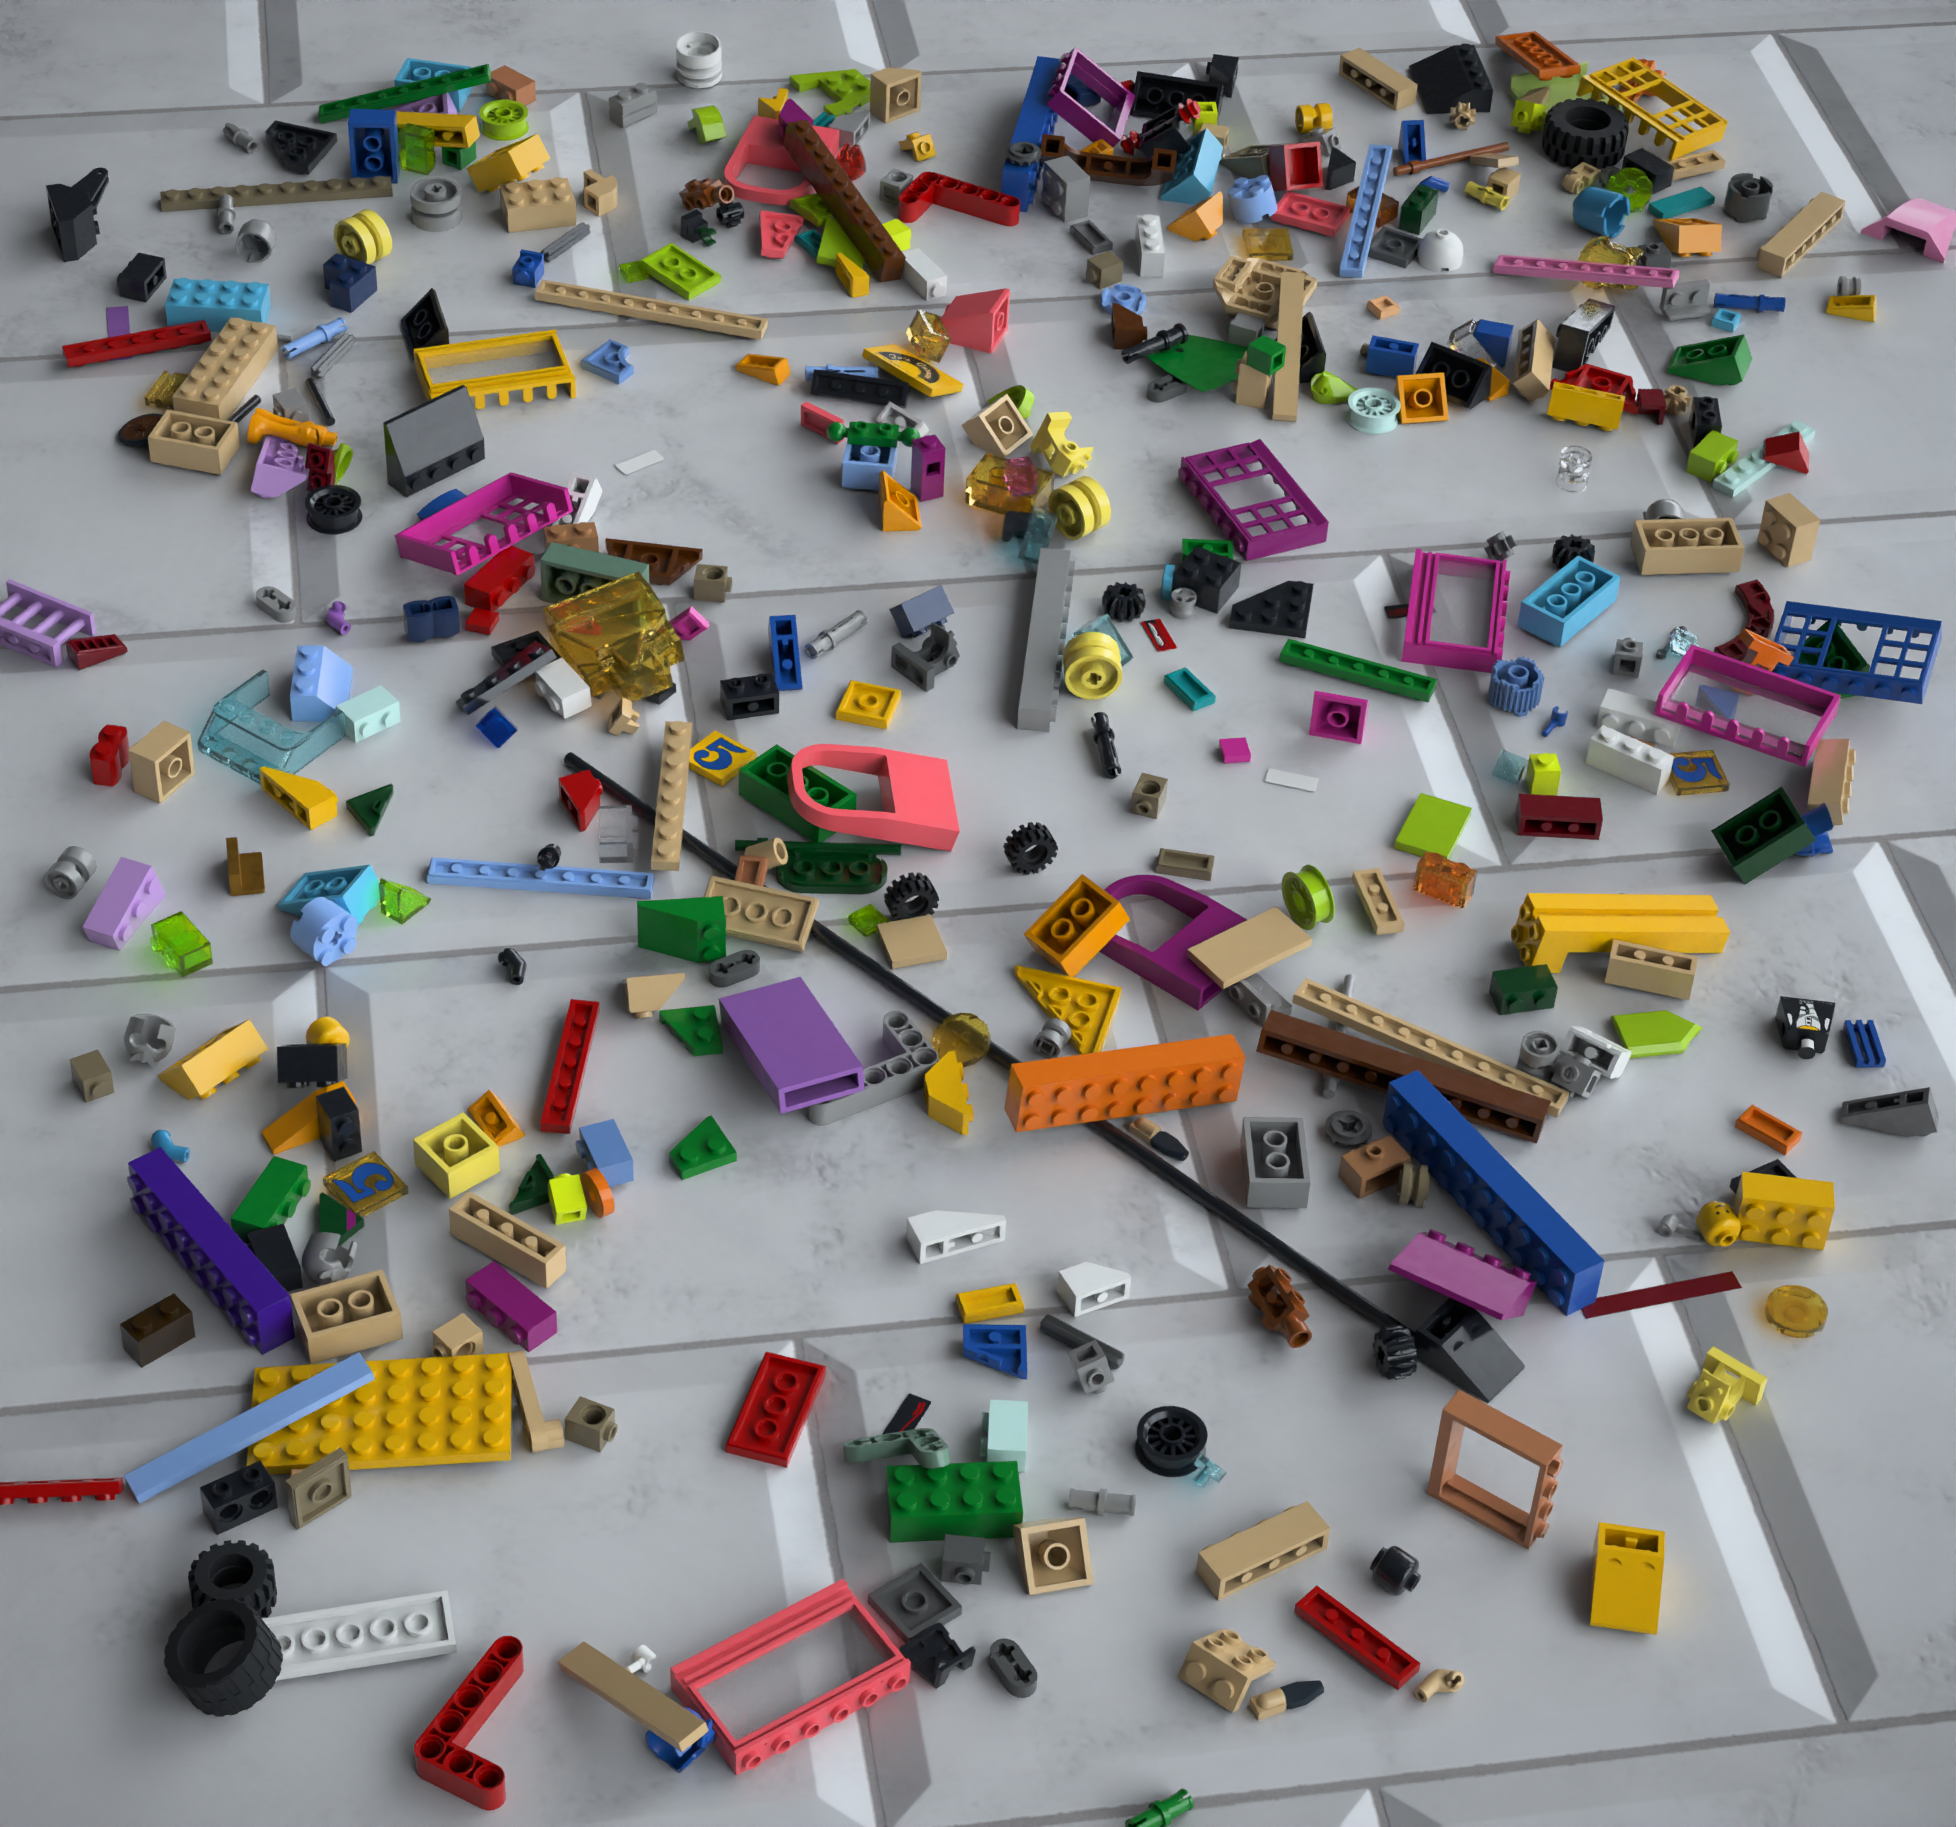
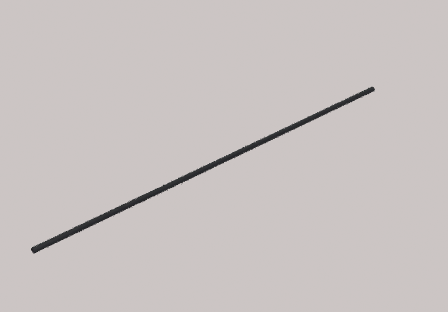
[564,752,1415,1337]

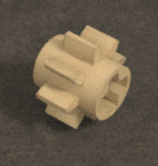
[1449,102,1476,130]
[1663,385,1691,415]

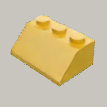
[157,1019,268,1100]

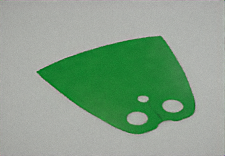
[1146,334,1247,392]

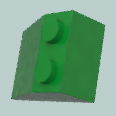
[1667,334,1752,386]
[637,896,726,963]

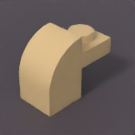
[583,169,618,217]

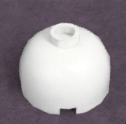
[1417,229,1463,272]

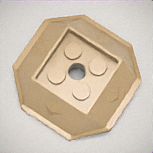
[1213,256,1317,330]

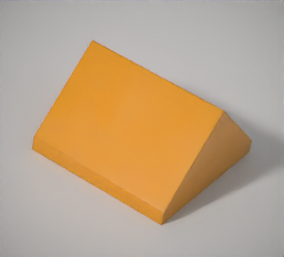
[1394,373,1449,424]
[879,470,922,532]

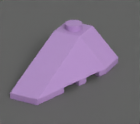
[250,435,309,498]

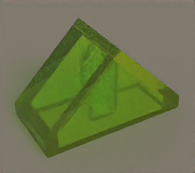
[379,878,431,924]

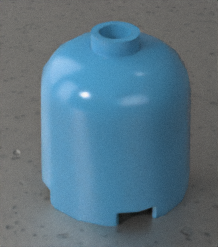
[1573,187,1630,238]

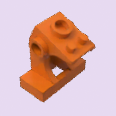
[1730,628,1794,697]

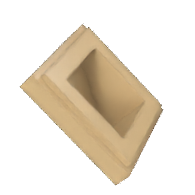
[1520,86,1550,105]

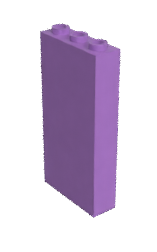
[719,976,865,1114]

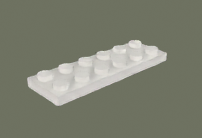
[262,1590,457,1681]

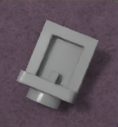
[1303,127,1342,156]

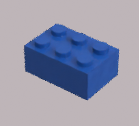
[348,109,400,184]

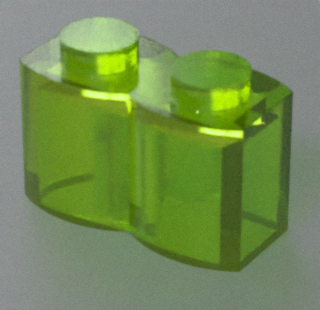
[398,123,436,176]

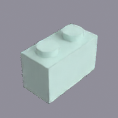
[336,685,401,743]
[980,1399,1028,1472]

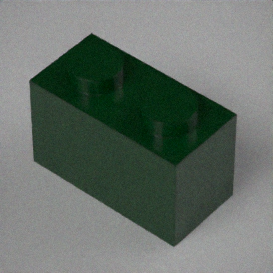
[1398,185,1439,235]
[1489,964,1558,1015]

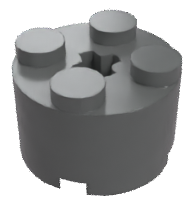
[1724,173,1773,223]

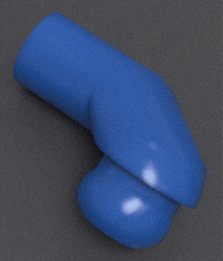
[1418,176,1450,193]

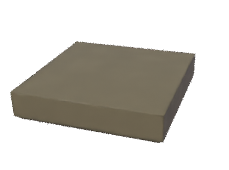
[285,1447,352,1530]

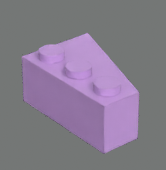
[82,857,166,951]

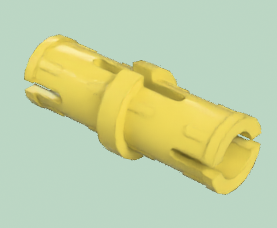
[1464,181,1509,210]

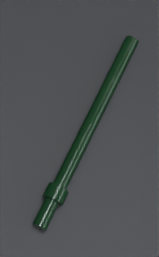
[735,838,901,855]

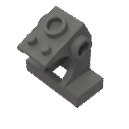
[891,622,960,692]

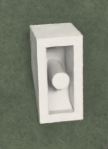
[1057,1262,1131,1317]

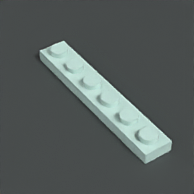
[1712,420,1815,498]

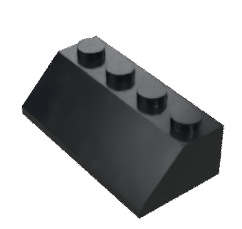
[1129,71,1224,121]

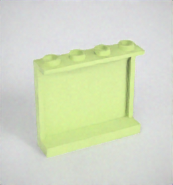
[1508,62,1623,131]

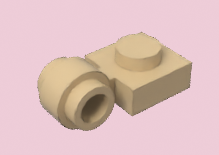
[1562,162,1602,194]

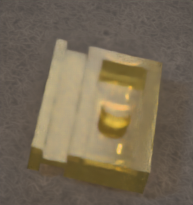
[144,370,189,410]

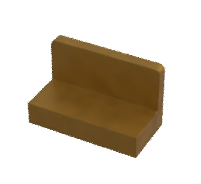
[226,837,265,896]

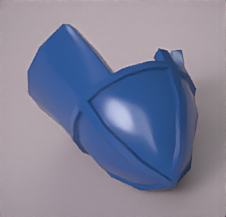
[1795,802,1833,857]

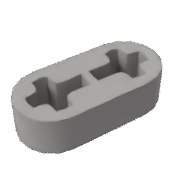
[256,586,297,623]

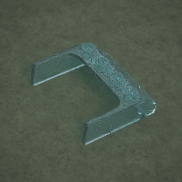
[197,669,346,785]

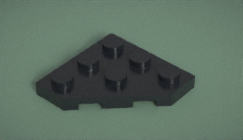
[265,120,337,175]
[1229,580,1314,638]

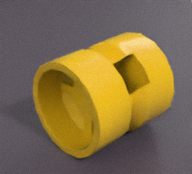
[1295,103,1333,134]

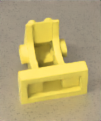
[1030,411,1094,478]
[1687,1346,1767,1424]

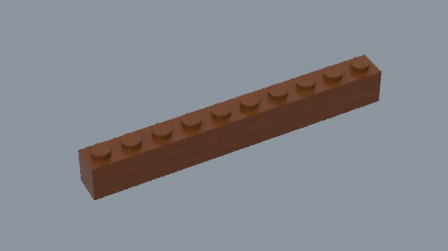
[783,120,906,282]
[1256,1010,1551,1144]

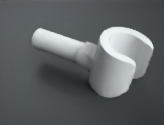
[625,1645,657,1673]

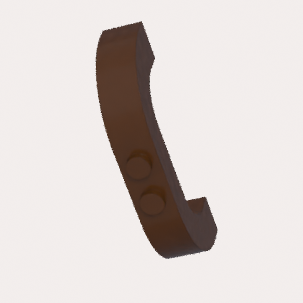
[1040,134,1177,186]

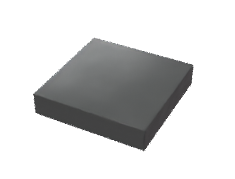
[1368,226,1422,269]
[868,1563,962,1643]

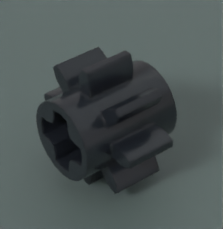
[716,200,744,228]

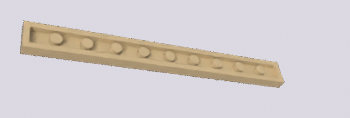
[535,279,768,339]
[1292,978,1570,1118]

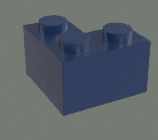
[323,253,377,313]

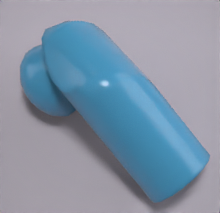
[151,1130,190,1163]

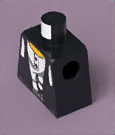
[1775,996,1835,1059]

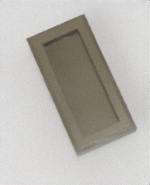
[1156,848,1215,881]

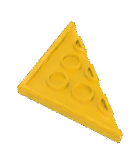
[1014,965,1122,1055]

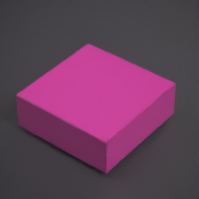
[1219,737,1251,764]

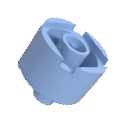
[1227,175,1278,224]
[290,897,357,966]

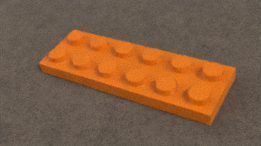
[1495,31,1580,81]

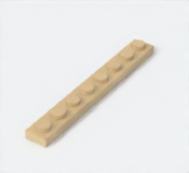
[651,721,692,871]

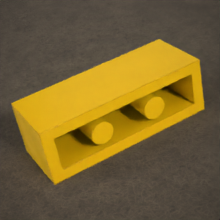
[1547,382,1625,431]

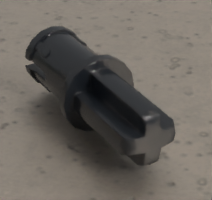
[537,844,561,871]

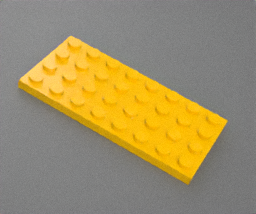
[246,1353,513,1475]

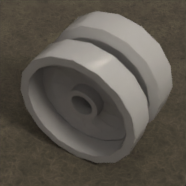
[410,177,462,232]

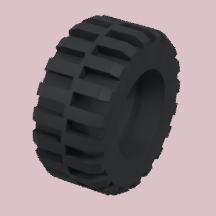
[1542,98,1629,170]

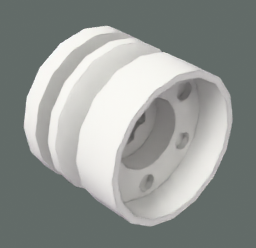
[676,31,722,89]

